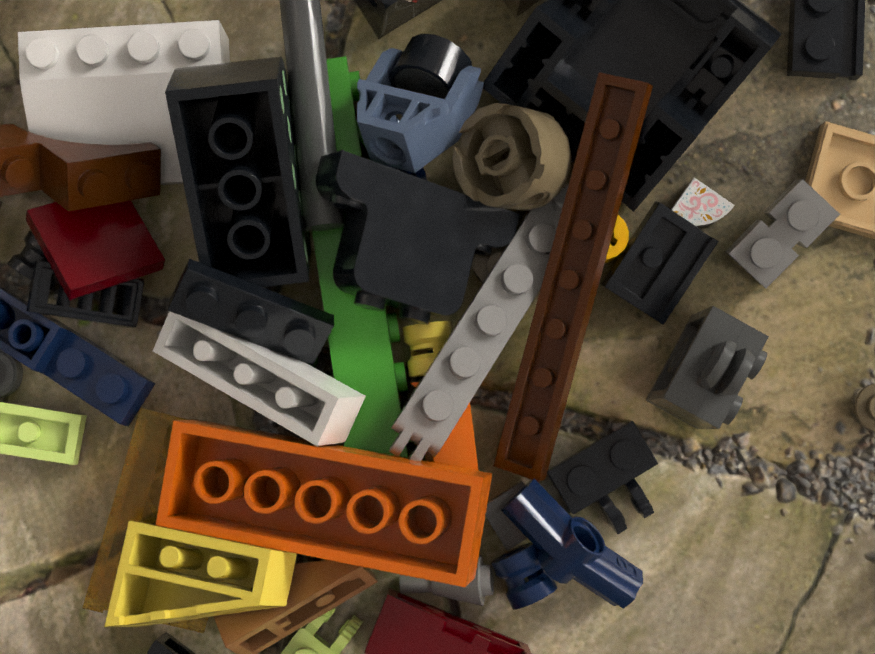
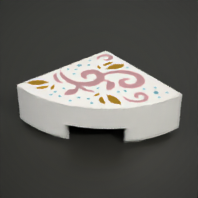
[671,178,735,227]

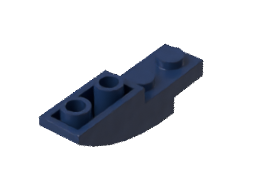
[0,287,156,427]

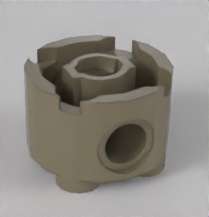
[452,103,573,211]

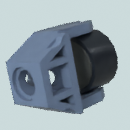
[357,34,484,173]

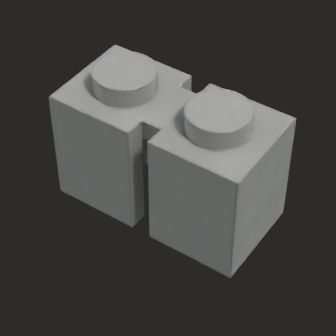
[725,179,840,288]

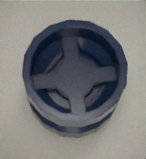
[491,542,558,610]

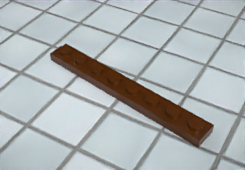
[493,72,653,482]

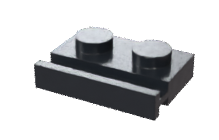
[787,0,865,80]
[601,201,719,325]

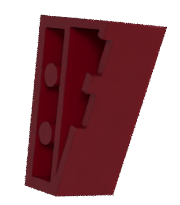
[364,588,532,654]

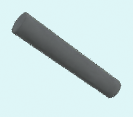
[279,0,345,231]

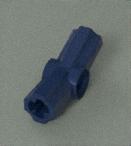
[501,478,643,609]

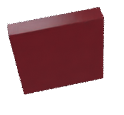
[26,200,165,300]

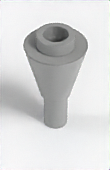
[399,555,494,606]

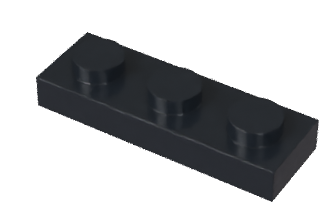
[168,259,334,365]

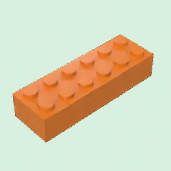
[156,419,492,587]

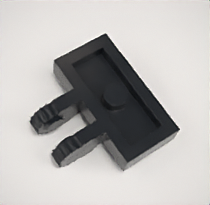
[547,421,658,534]

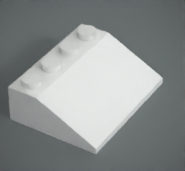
[18,20,230,192]

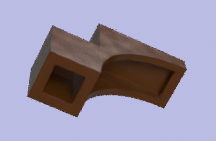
[0,124,161,212]

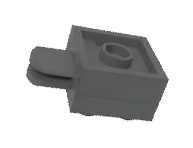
[646,306,769,429]

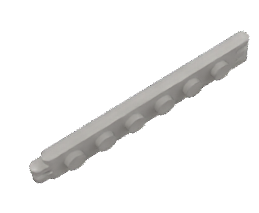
[389,161,573,462]

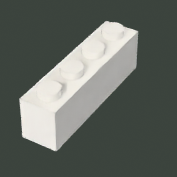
[153,311,366,446]

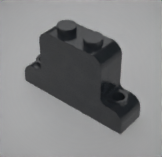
[316,150,520,325]

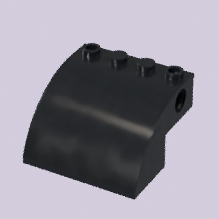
[483,0,781,212]

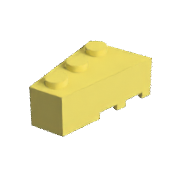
[104,521,297,627]

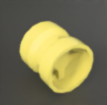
[402,321,452,377]

